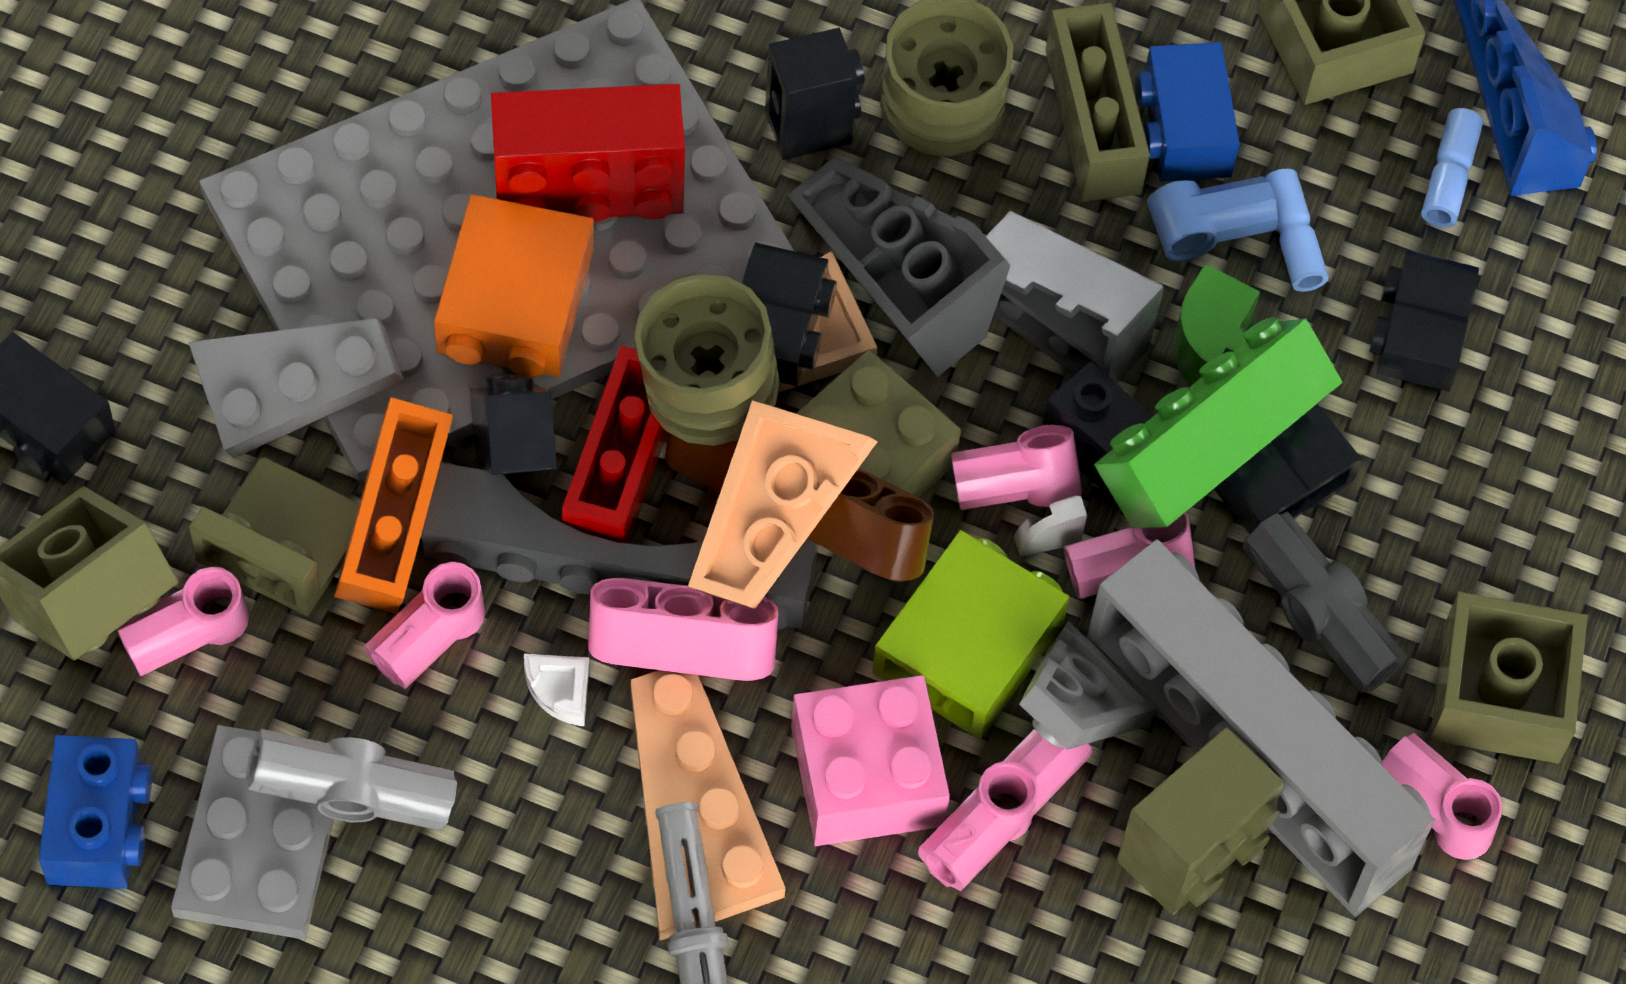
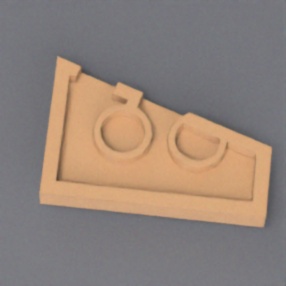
[688,400,878,609]

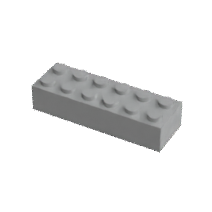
[1087,539,1435,917]

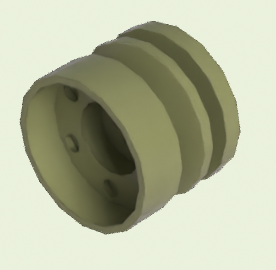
[880,0,1014,157]
[634,273,780,446]

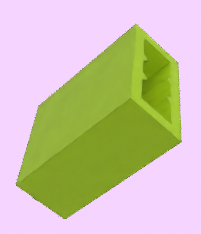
[872,530,1070,740]

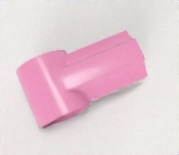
[951,425,1083,510]
[1063,512,1196,599]
[364,562,485,689]
[116,567,249,677]
[1382,733,1503,860]

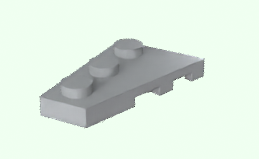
[189,318,404,458]
[1019,621,1160,750]

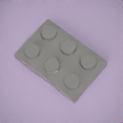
[171,725,334,940]

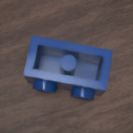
[1135,42,1240,182]
[39,735,152,889]

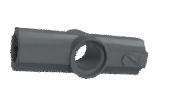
[1242,511,1407,694]

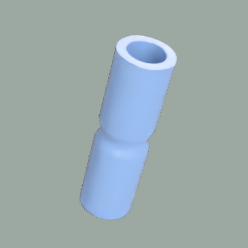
[1421,108,1483,227]
[1264,169,1329,292]

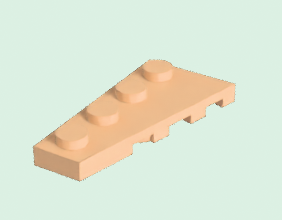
[631,670,785,941]

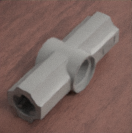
[246,729,457,831]

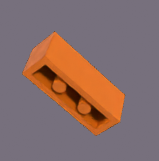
[334,397,453,614]

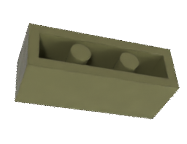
[1045,3,1150,202]

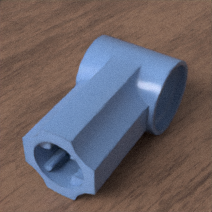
[1147,176,1279,262]

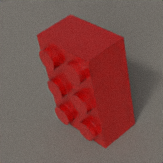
[491,84,685,222]

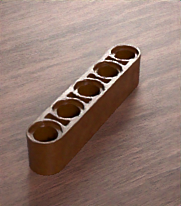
[665,432,934,581]

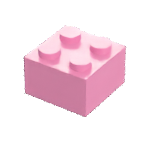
[791,675,950,846]

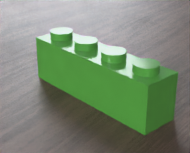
[1094,317,1343,528]

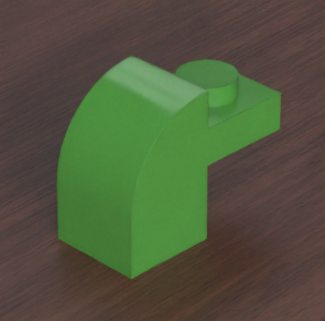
[1173,264,1260,386]

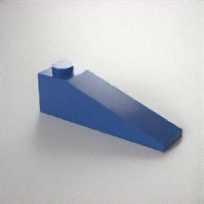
[1454,0,1597,196]

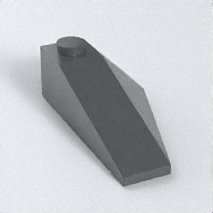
[787,157,1011,377]

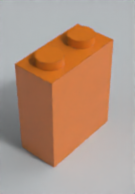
[434,194,594,378]

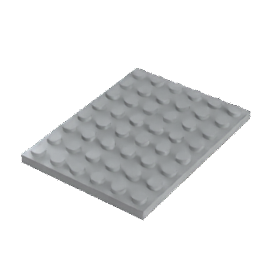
[199,0,794,485]

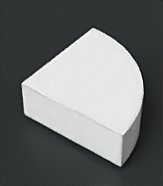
[1014,495,1087,557]
[524,654,589,726]

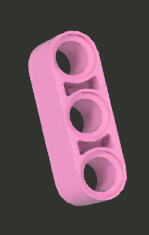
[588,578,778,681]

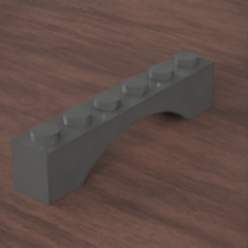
[422,462,818,630]

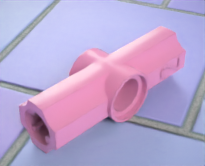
[918,729,1092,892]

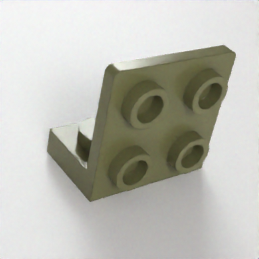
[189,457,359,617]

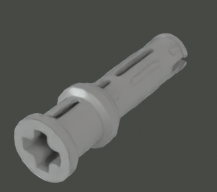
[655,802,729,984]

